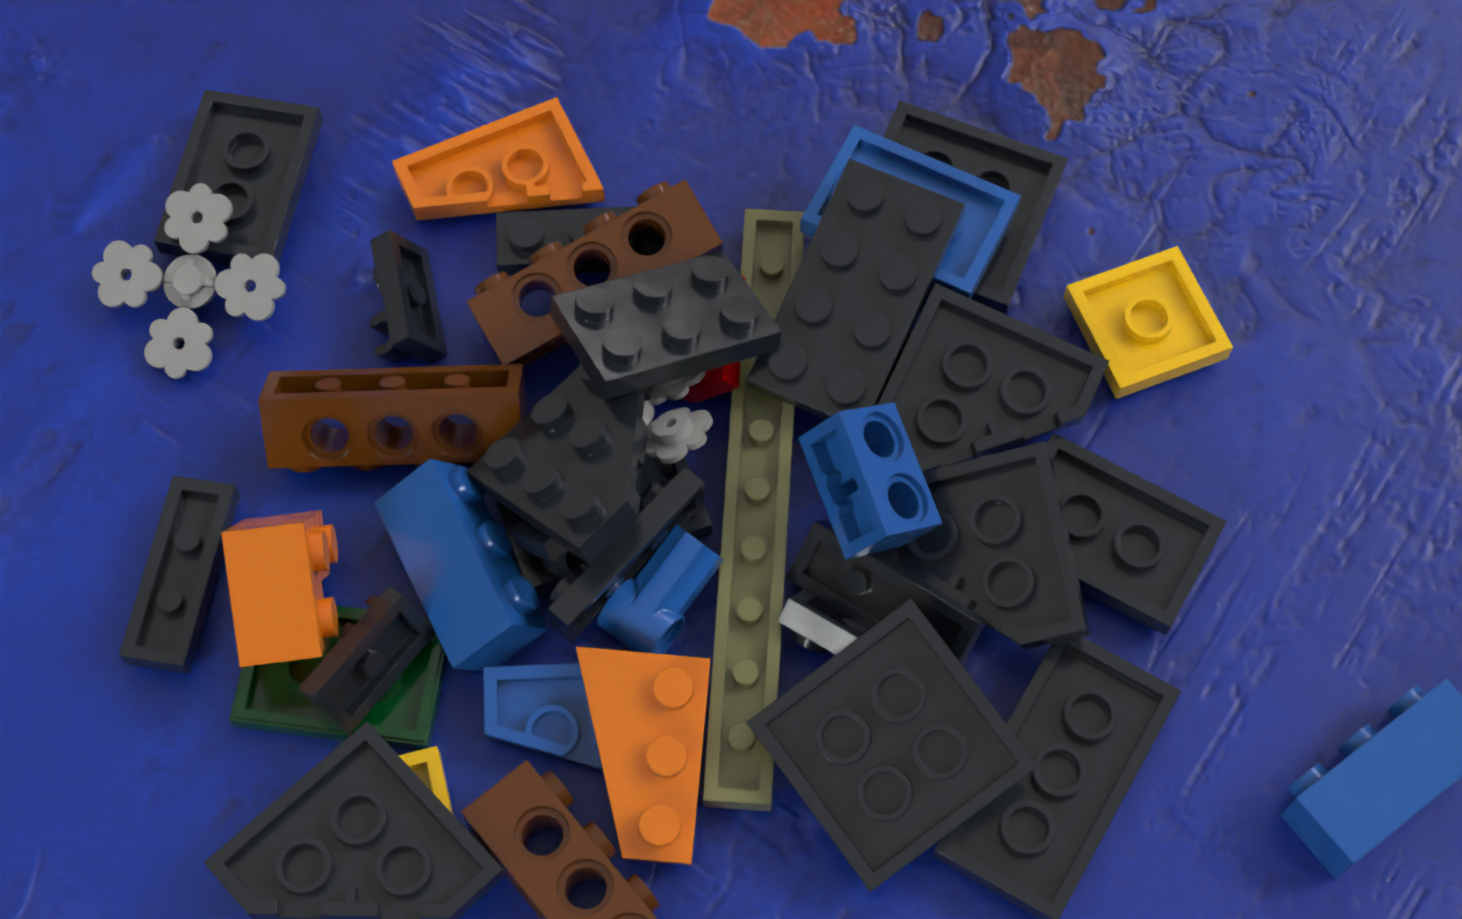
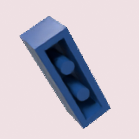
[374,459,548,671]
[1280,679,1462,879]

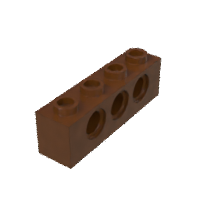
[466,179,723,368]
[258,364,527,473]
[461,760,660,919]

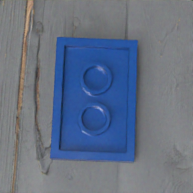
[800,125,1021,299]

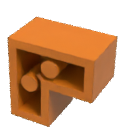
[221,510,339,667]

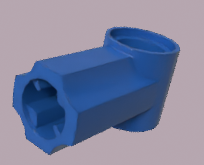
[597,524,724,654]

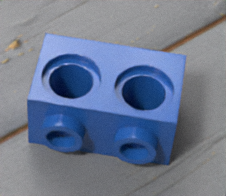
[798,402,943,560]

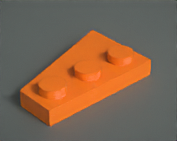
[392,97,606,220]
[576,646,710,866]

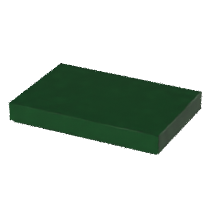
[229,606,448,751]

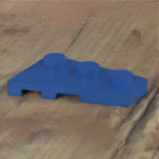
[483,663,603,771]

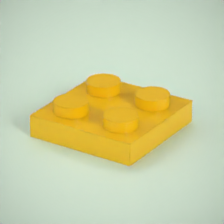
[1063,246,1233,399]

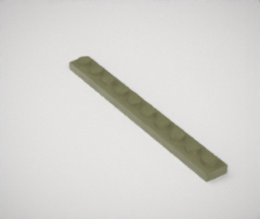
[703,209,804,811]

